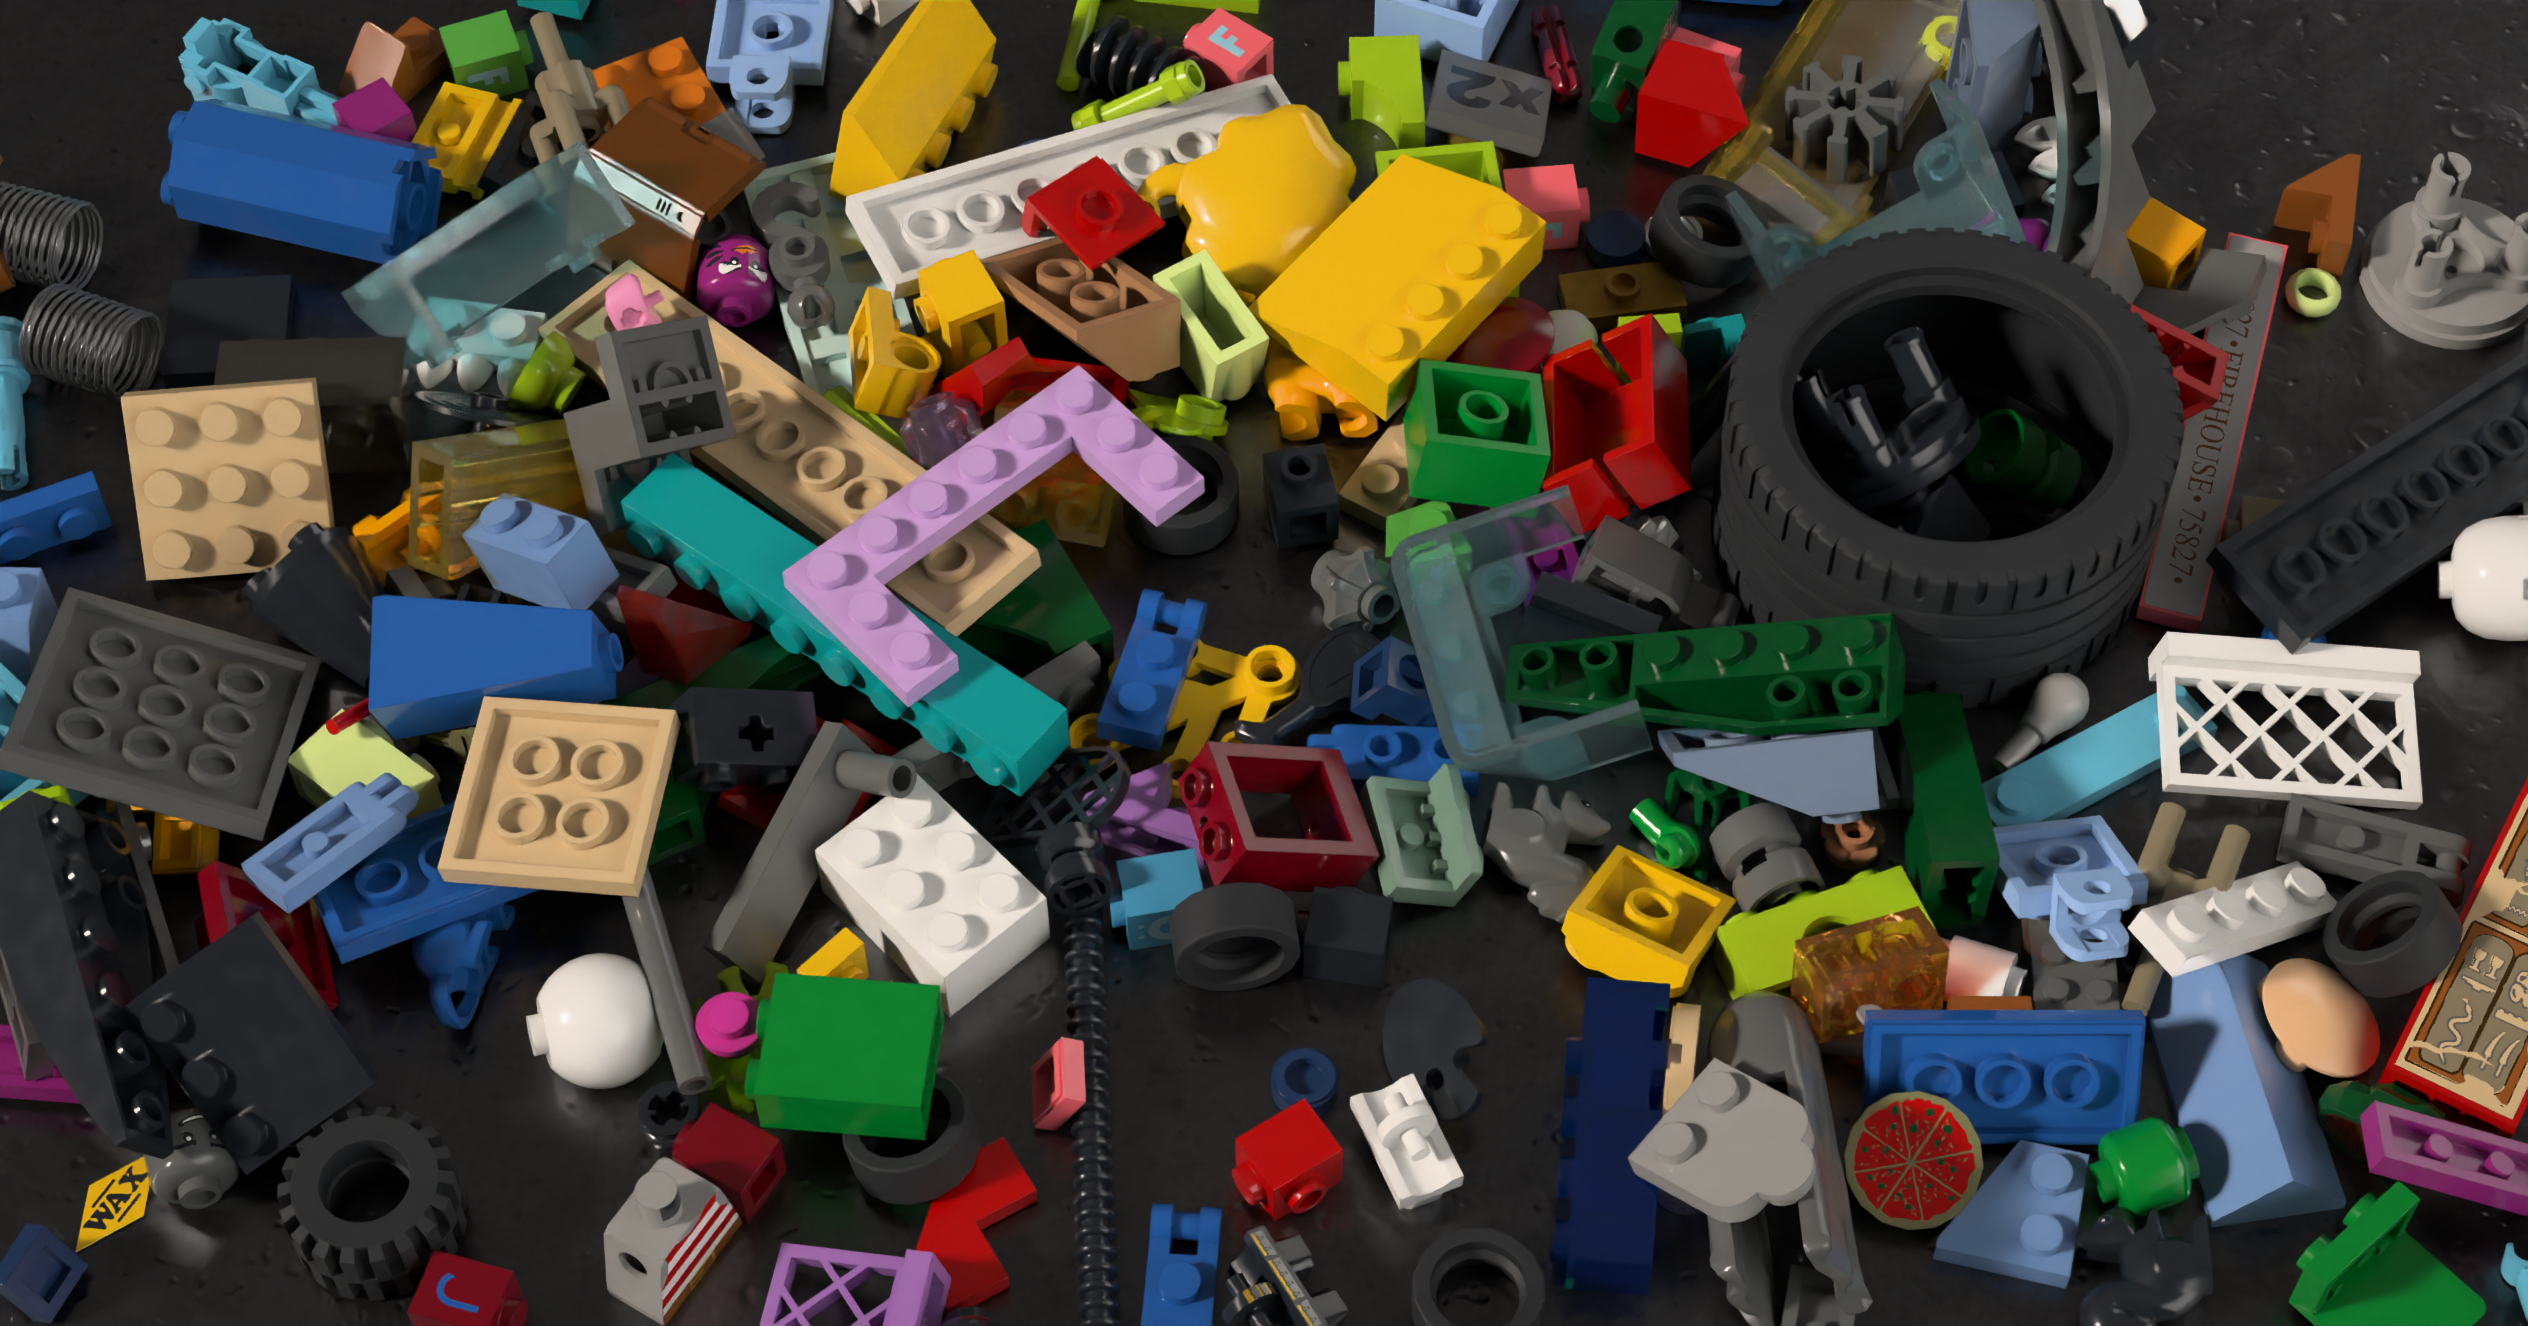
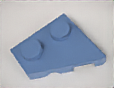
[1932,1140,2089,1289]

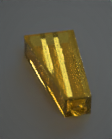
[408,419,587,580]

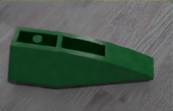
[1504,612,1906,736]

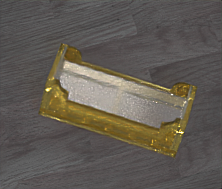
[1702,0,1961,254]

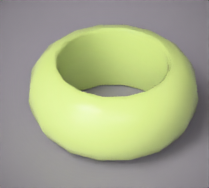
[2285,268,2341,318]

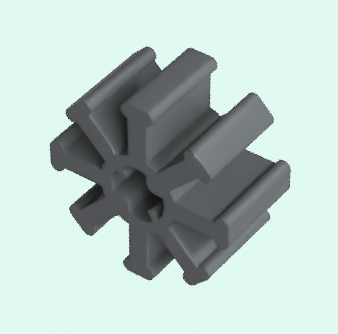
[1785,55,1905,183]

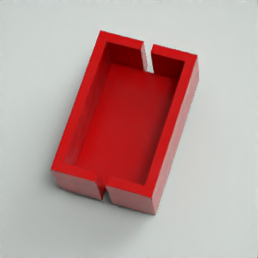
[1543,313,1691,535]

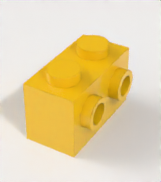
[914,250,1008,379]

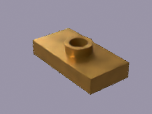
[1557,261,1688,330]

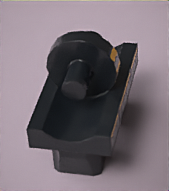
[1222,1225,1348,1326]

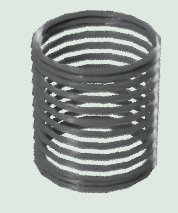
[0,181,103,293]
[19,283,164,405]

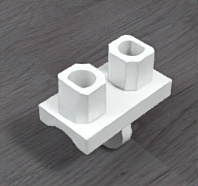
[1350,1074,1464,1210]

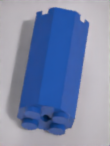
[160,99,443,267]

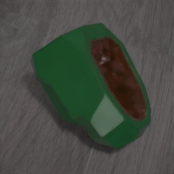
[2316,1080,2446,1167]

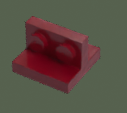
[194,860,339,1011]

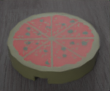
[1842,1090,1983,1230]

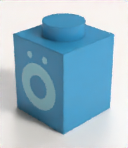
[1108,848,1203,951]

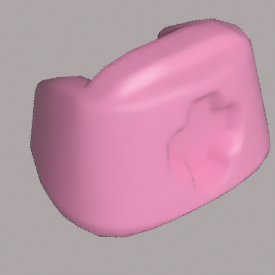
[605,274,664,331]

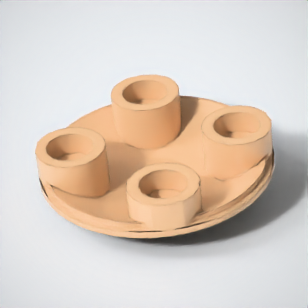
[2256,958,2380,1078]

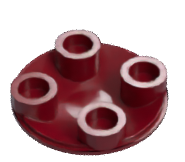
[1444,297,1555,375]

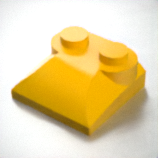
[1561,845,1737,999]

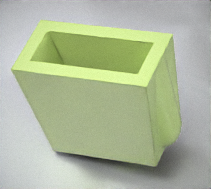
[1153,249,1270,402]

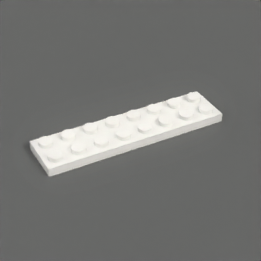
[845,74,1291,300]

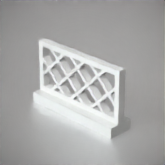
[2148,632,2423,810]

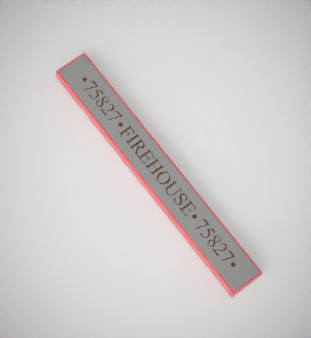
[2135,232,2288,634]

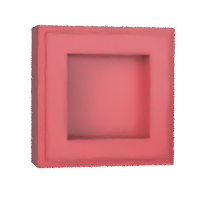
[1030,1037,1086,1131]

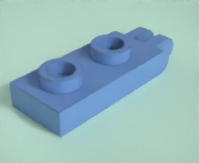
[241,773,419,914]

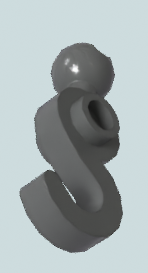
[752,182,835,330]

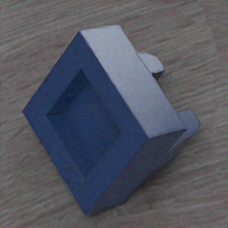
[0,1223,88,1323]

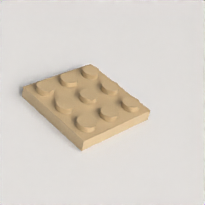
[121,377,335,581]
[437,696,681,897]

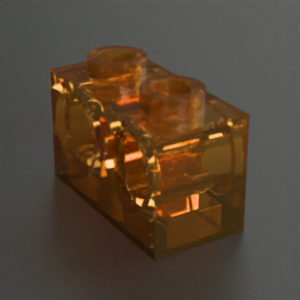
[1790,906,1950,1044]

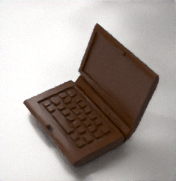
[569,97,766,301]

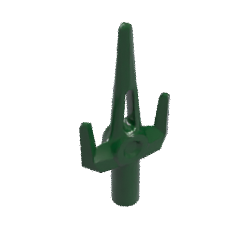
[1663,768,1755,885]

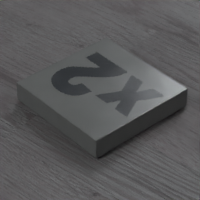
[1425,49,1552,158]

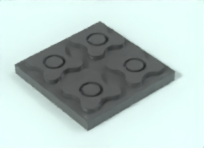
[0,587,321,841]

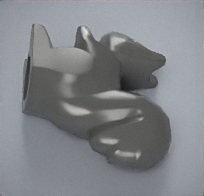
[1480,782,1612,923]

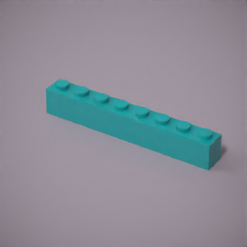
[621,453,1070,797]

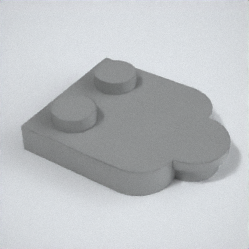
[1628,1058,1816,1223]

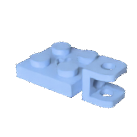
[706,0,834,134]
[1993,815,2149,962]

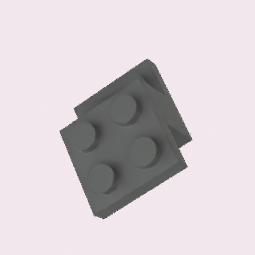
[563,315,737,536]

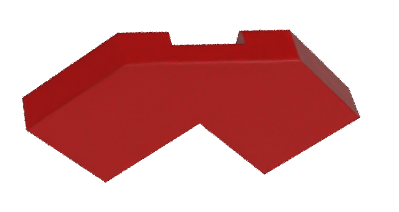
[915,1137,1038,1315]

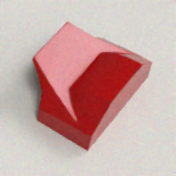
[928,336,1057,427]

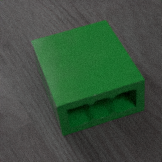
[745,973,945,1140]

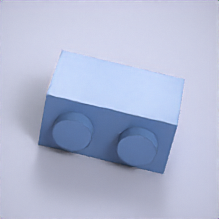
[462,492,620,610]

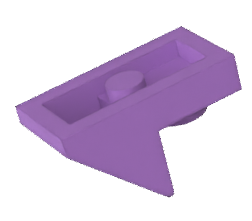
[1082,763,1209,877]

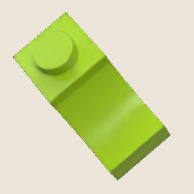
[1338,35,1426,150]

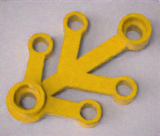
[1069,639,1301,798]

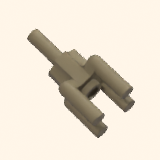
[530,12,631,200]
[2121,802,2250,1017]

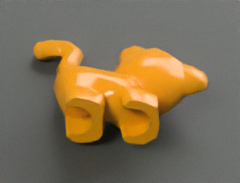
[1263,337,1379,441]

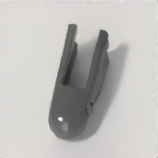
[1707,990,1873,1326]

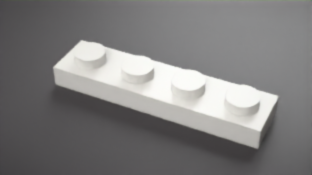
[2128,861,2338,978]

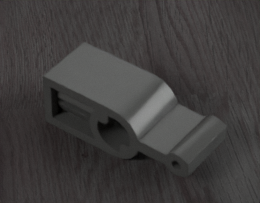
[1571,515,1741,632]

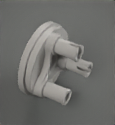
[2358,152,2528,350]

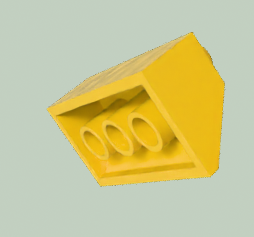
[828,0,998,202]

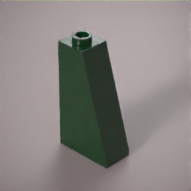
[1886,691,2000,930]

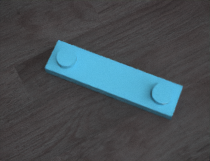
[1982,685,2218,827]

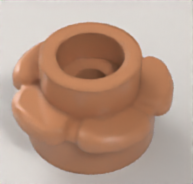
[1820,811,1886,870]

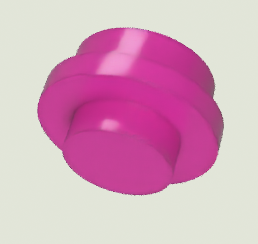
[695,992,761,1059]

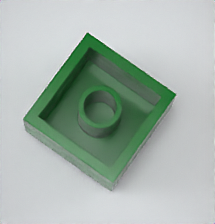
[1403,358,1551,512]

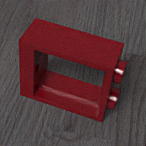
[1178,741,1379,892]

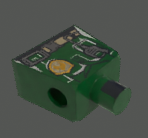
[1588,0,1681,123]

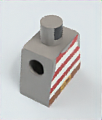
[604,1157,742,1326]

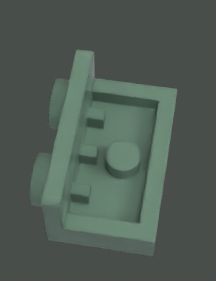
[1360,763,1484,907]

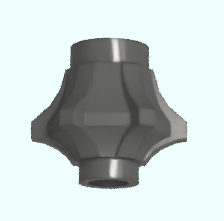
[1311,546,1404,633]

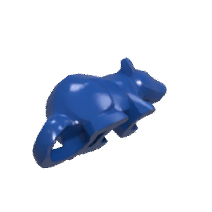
[411,903,515,1030]

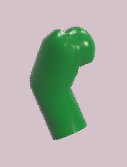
[1629,797,1702,869]

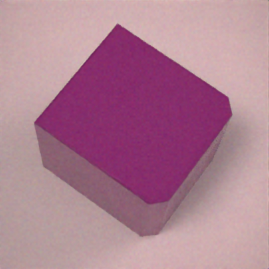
[332,77,417,142]

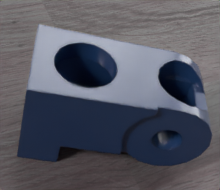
[1350,635,1475,729]

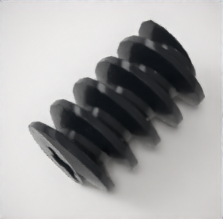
[1076,15,1203,107]

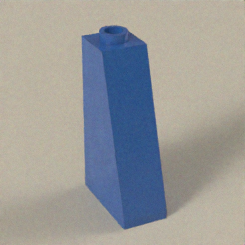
[368,595,624,740]

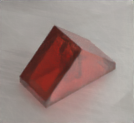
[617,584,752,686]

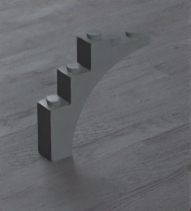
[2032,0,2156,304]

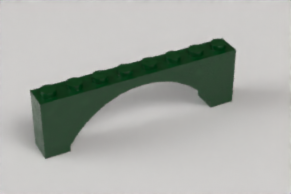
[599,519,1114,866]

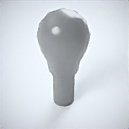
[1990,673,2090,774]

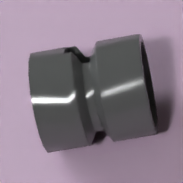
[1708,802,1826,913]

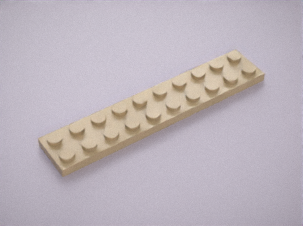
[538,259,1042,637]

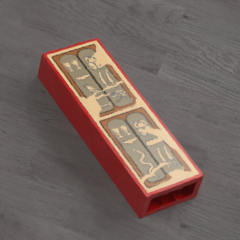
[2378,777,2528,1139]

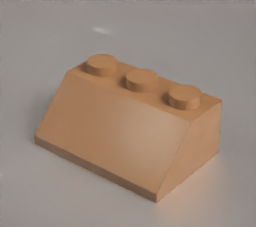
[980,238,1181,382]

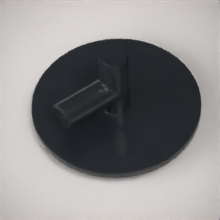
[413,391,562,483]

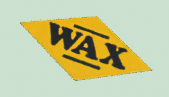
[75,1156,150,1253]

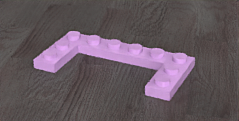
[782,365,1205,707]

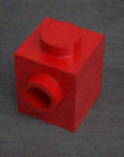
[1232,1098,1343,1222]

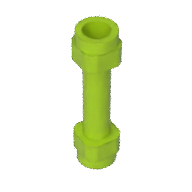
[1071,59,1205,131]

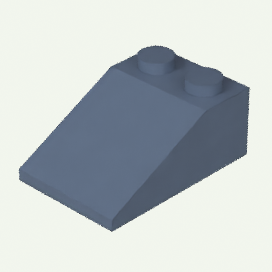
[1658,727,1880,824]

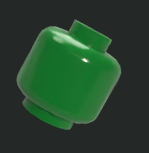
[2089,1117,2200,1218]

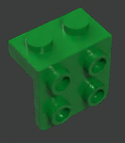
[2289,1180,2486,1326]

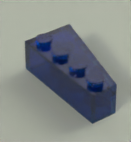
[1552,977,1670,1296]

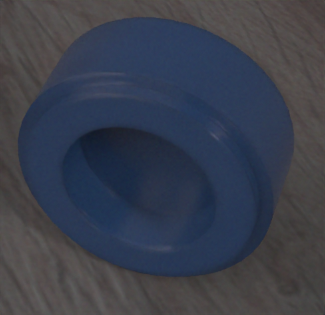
[1586,211,1646,268]
[1271,1048,1339,1117]

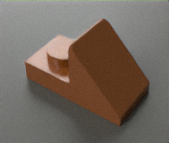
[337,16,448,104]
[2274,153,2361,283]

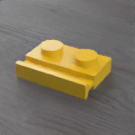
[412,82,523,200]

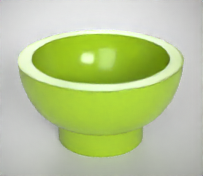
[508,331,586,415]

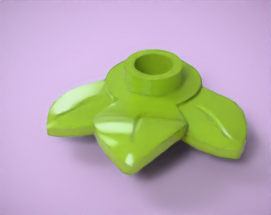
[1128,389,1229,441]

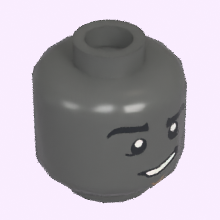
[143,1101,240,1209]

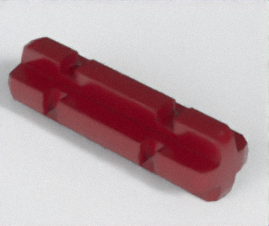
[1531,5,1584,104]

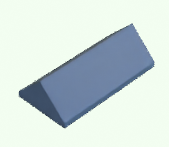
[2145,954,2347,1228]

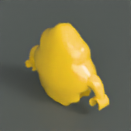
[1137,104,1357,307]

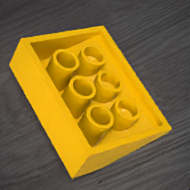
[1248,154,1546,421]

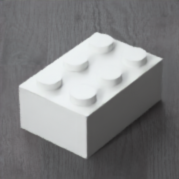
[815,773,1050,1017]

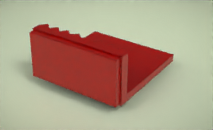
[1020,156,1165,271]

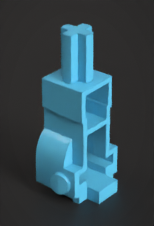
[178,17,341,126]

